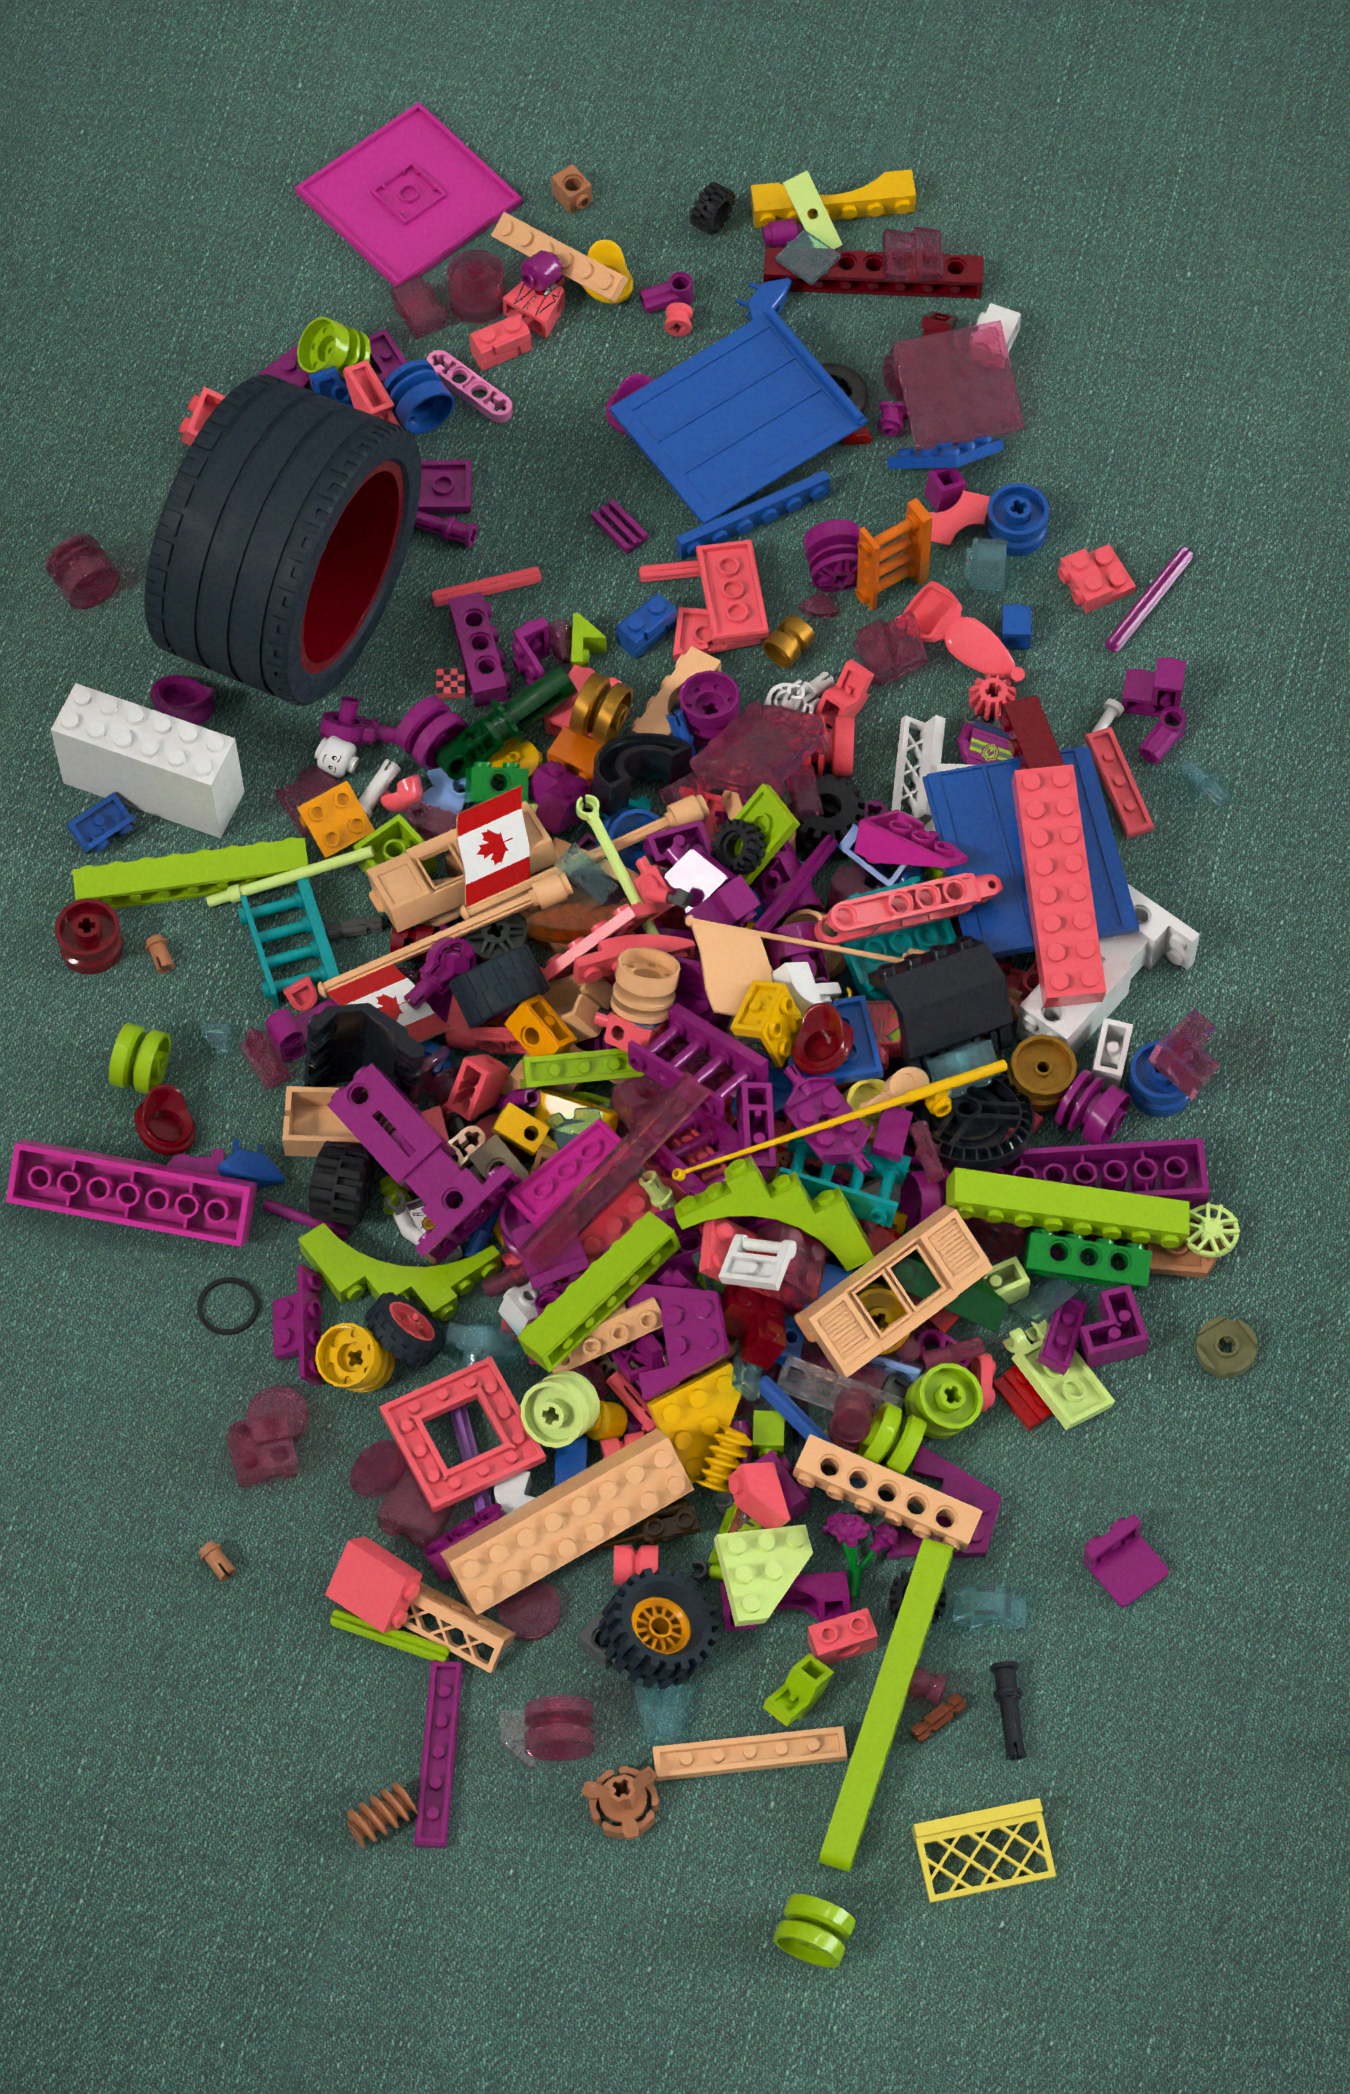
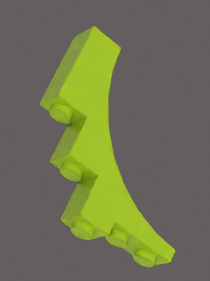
[674,1156,874,1272]
[298,1223,501,1322]

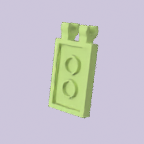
[1003,1317,1115,1431]

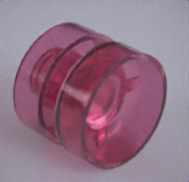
[447,249,506,324]

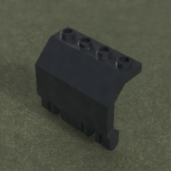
[868,935,1013,1077]
[303,1003,425,1109]

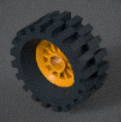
[599,1567,719,1689]

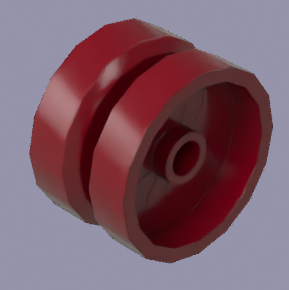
[55,898,124,975]

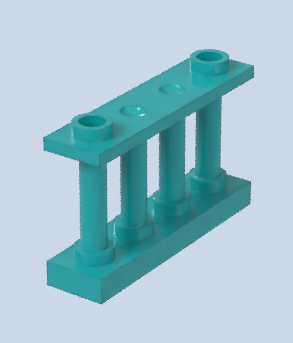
[237,877,339,1009]
[777,1125,912,1228]

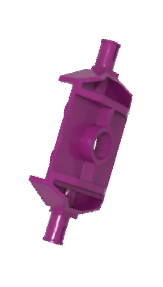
[783,1064,874,1175]

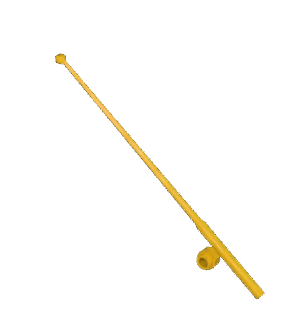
[672,1059,1008,1181]

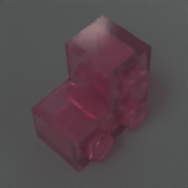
[1147,1008,1221,1100]

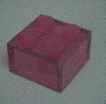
[754,1221,828,1310]

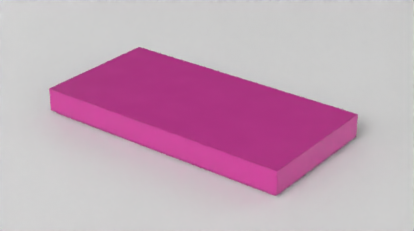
[505,1118,633,1229]

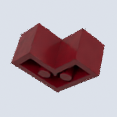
[720,1284,786,1370]

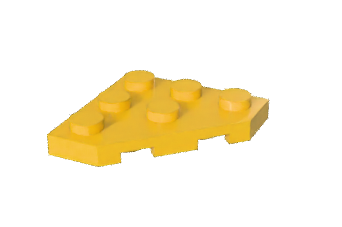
[646,1361,743,1484]

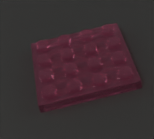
[892,320,1026,450]

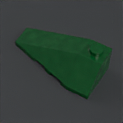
[884,1227,1009,1333]

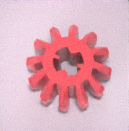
[969,673,1017,722]

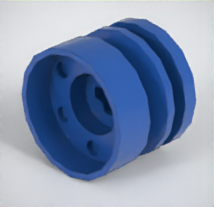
[383,359,455,434]

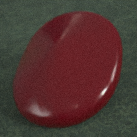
[792,1003,854,1075]
[134,1084,196,1156]

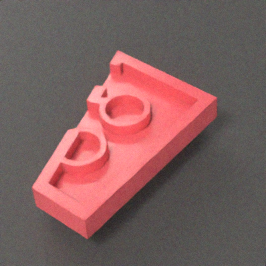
[673,607,761,661]

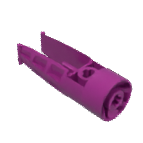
[715,787,824,929]
[764,921,835,1003]

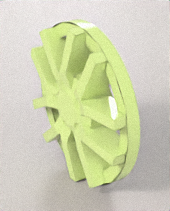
[1185,1203,1240,1258]

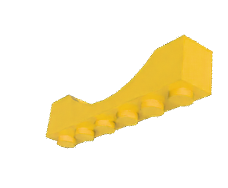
[751,169,916,228]

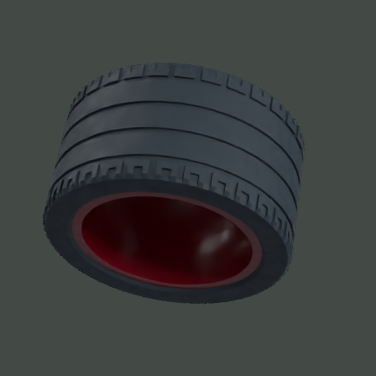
[144,374,422,706]

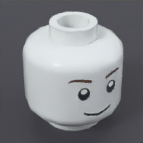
[314,736,359,778]

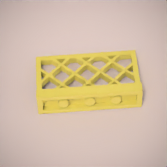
[912,1798,1056,1904]

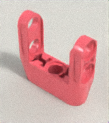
[446,967,543,1054]

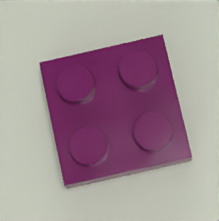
[417,460,472,513]

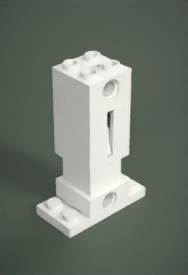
[1016,884,1200,1054]

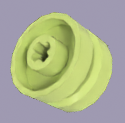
[521,1370,600,1448]

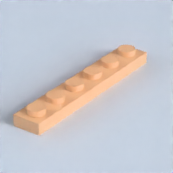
[491,212,628,303]
[653,1726,847,1781]

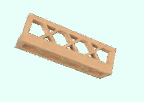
[403,1581,516,1673]

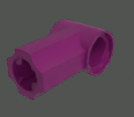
[638,271,694,314]
[1138,706,1186,764]

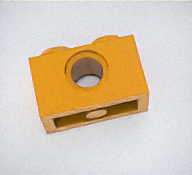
[504,994,577,1057]

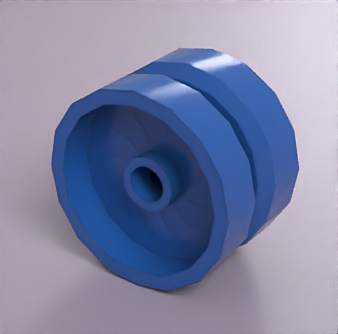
[985,483,1049,557]
[596,808,666,873]
[1127,1040,1196,1117]

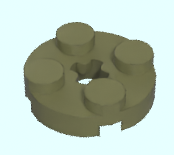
[1195,1317,1257,1380]

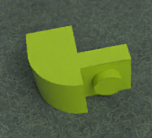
[762,1653,834,1726]

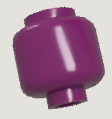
[521,250,562,292]

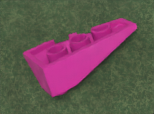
[854,809,968,868]

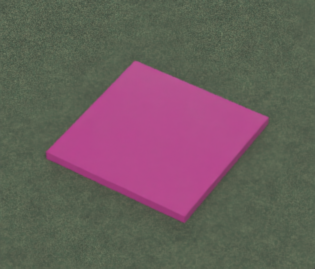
[295,102,523,291]

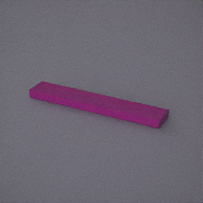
[414,1660,463,1849]

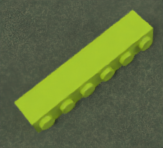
[517,1211,681,1373]

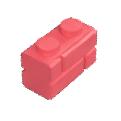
[469,313,532,371]

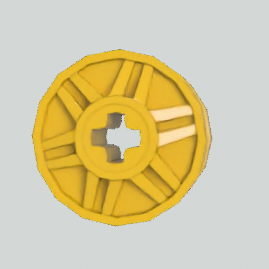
[315,1323,396,1393]

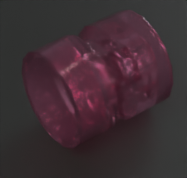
[830,1387,875,1444]

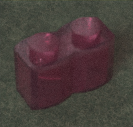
[391,276,448,340]

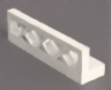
[891,715,945,826]

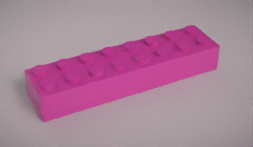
[6,1139,258,1247]

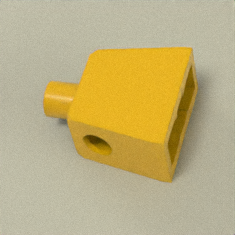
[490,1102,561,1156]

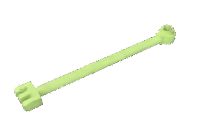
[576,795,660,935]

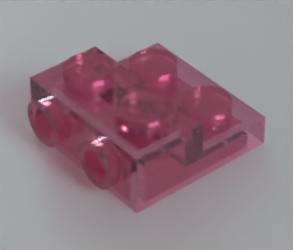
[853,611,928,687]

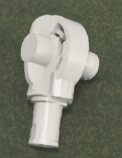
[763,672,835,732]

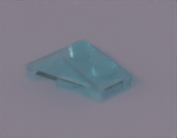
[631,1678,691,1746]

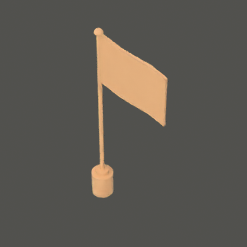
[685,915,928,1016]

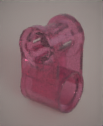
[406,801,457,841]

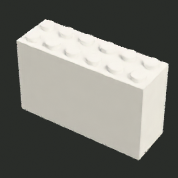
[51,683,245,838]

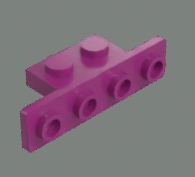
[273,1264,322,1386]

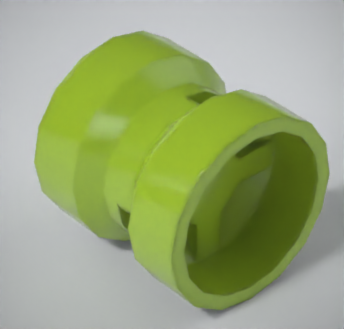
[379,1176,412,1215]

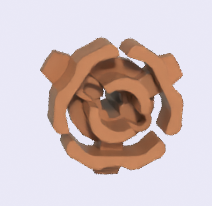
[582,1766,660,1840]

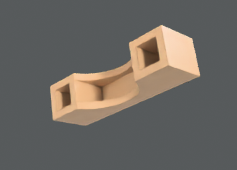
[631,646,721,737]

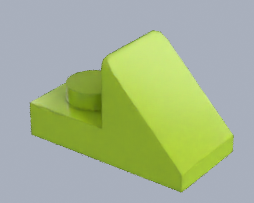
[571,613,607,667]

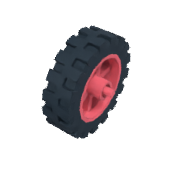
[365,1292,446,1367]

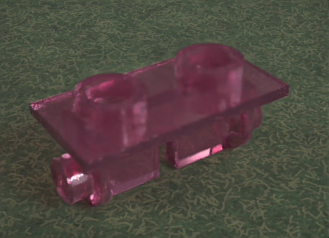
[238,1028,292,1090]

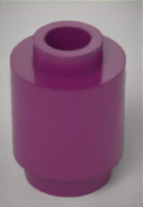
[762,218,803,248]

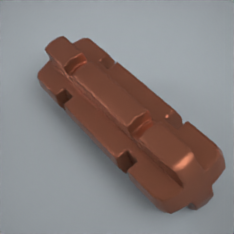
[910,1693,967,1743]

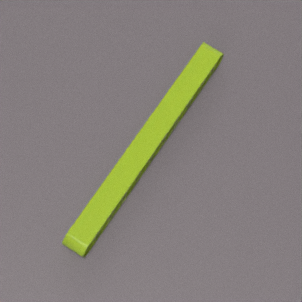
[818,1537,955,1873]

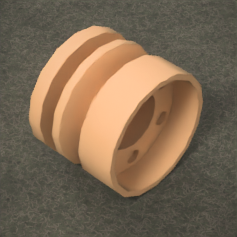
[610,947,681,1024]

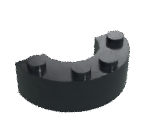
[591,733,693,816]

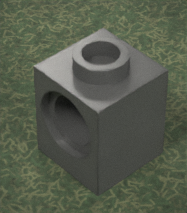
[577,1613,618,1669]

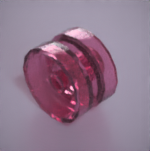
[524,1695,594,1761]

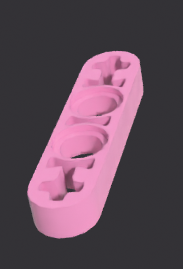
[427,350,513,423]

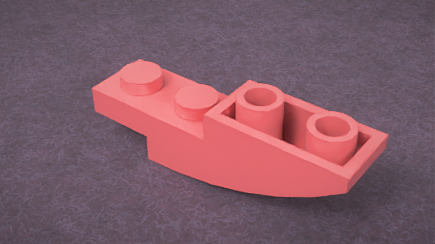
[573,934,695,985]

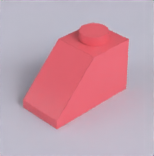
[728,1462,790,1529]

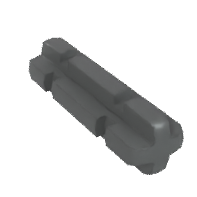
[325,915,383,940]

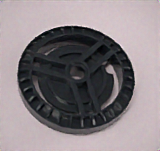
[905,1063,1035,1172]

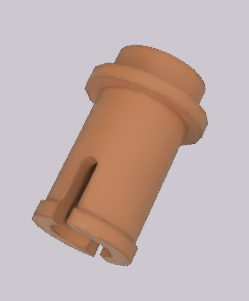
[145,934,175,974]
[199,1541,237,1582]

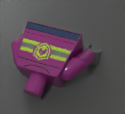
[958,714,1017,765]

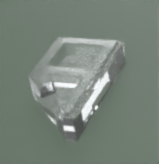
[500,1709,535,1769]

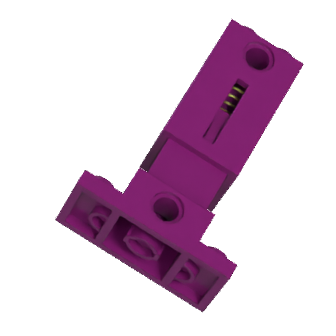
[327,1063,523,1265]

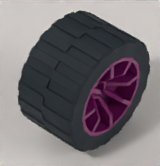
[449,944,550,1028]

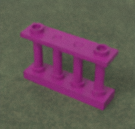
[628,1003,769,1122]
[636,1101,768,1196]

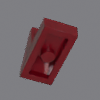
[921,311,958,352]

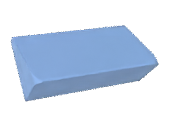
[861,1354,925,1383]

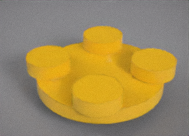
[488,739,543,781]

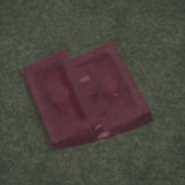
[882,226,943,281]

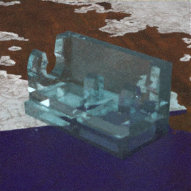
[554,843,618,905]

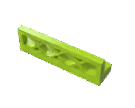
[519,1048,645,1089]

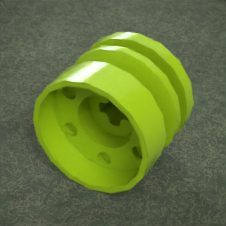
[297,317,371,378]

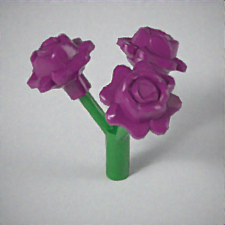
[822,1512,901,1597]

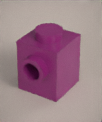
[924,468,967,512]

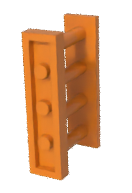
[855,497,933,612]

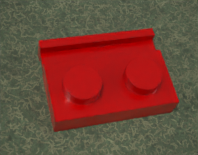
[992,1365,1054,1432]

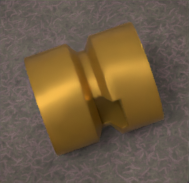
[762,615,816,669]

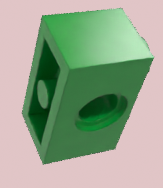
[465,762,528,804]

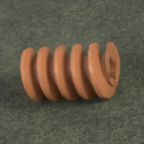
[346,1782,418,1849]

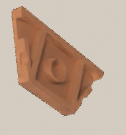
[1129,1218,1234,1278]

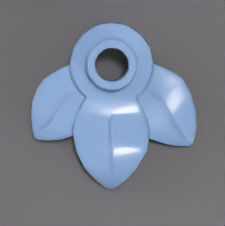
[420,768,466,818]

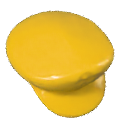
[583,240,633,304]

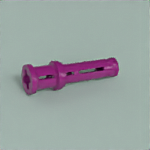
[414,511,478,548]

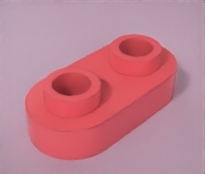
[970,1351,996,1412]

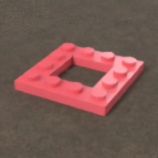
[379,1356,546,1513]

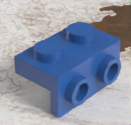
[66,792,137,854]

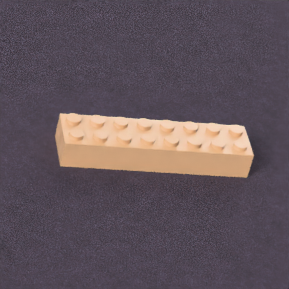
[440,1428,695,1615]

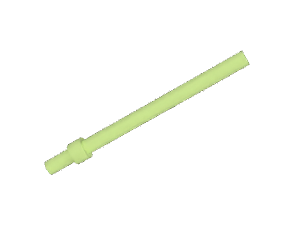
[206,846,375,907]

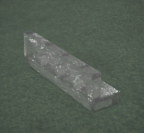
[776,1355,904,1425]

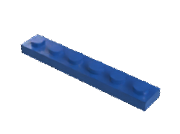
[676,470,830,560]

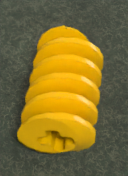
[695,1423,753,1493]

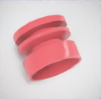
[800,715,855,778]

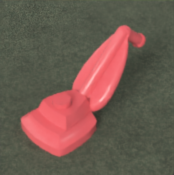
[897,581,1025,683]

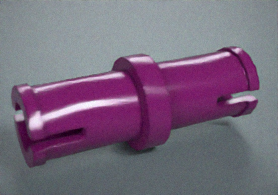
[497,1087,541,1111]

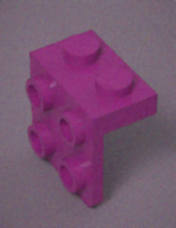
[511,617,550,687]
[512,1210,590,1292]
[1082,1513,1169,1608]

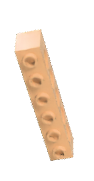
[792,1434,983,1552]

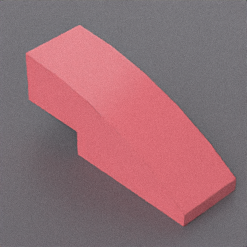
[343,360,400,426]

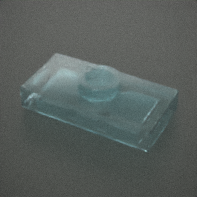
[732,1337,762,1402]

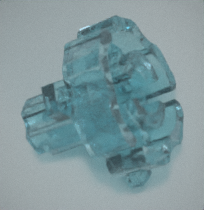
[445,1321,517,1369]

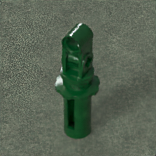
[435,665,578,780]

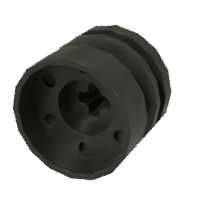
[465,905,528,966]

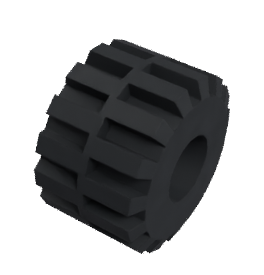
[789,775,865,862]
[309,1141,375,1227]

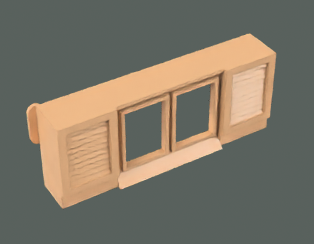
[366,801,562,933]
[794,1205,994,1378]

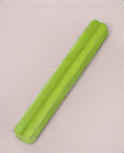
[330,1608,450,1662]

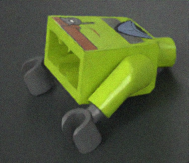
[691,1492,765,1584]

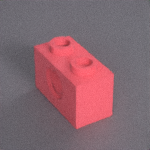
[807,1608,878,1665]

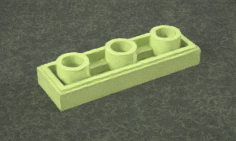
[782,170,843,250]

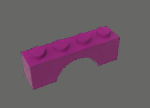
[720,1571,851,1631]

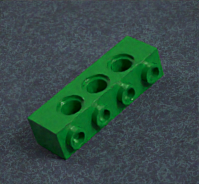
[1023,1229,1152,1292]

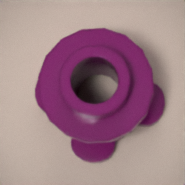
[877,401,909,437]

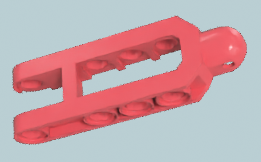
[814,873,1003,945]

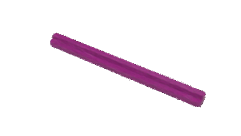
[752,835,838,939]

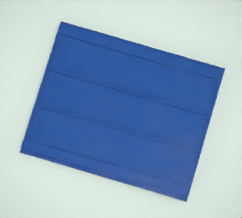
[609,307,867,524]
[922,746,1140,958]

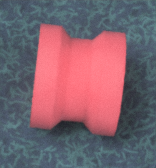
[664,302,693,336]

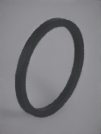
[197,1277,259,1335]

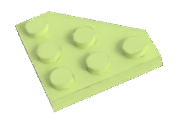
[714,1524,813,1627]

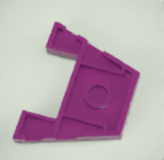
[627,1284,730,1402]
[887,1445,1002,1560]

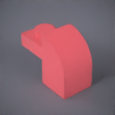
[814,659,874,727]

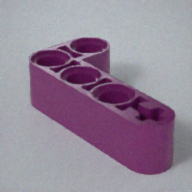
[265,998,339,1063]

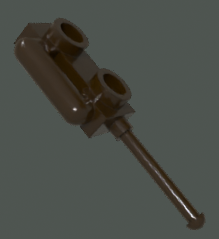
[588,1499,701,1553]

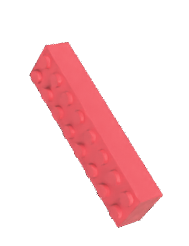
[1011,764,1106,1008]

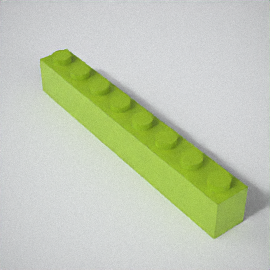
[72,837,311,909]
[946,1167,1190,1248]

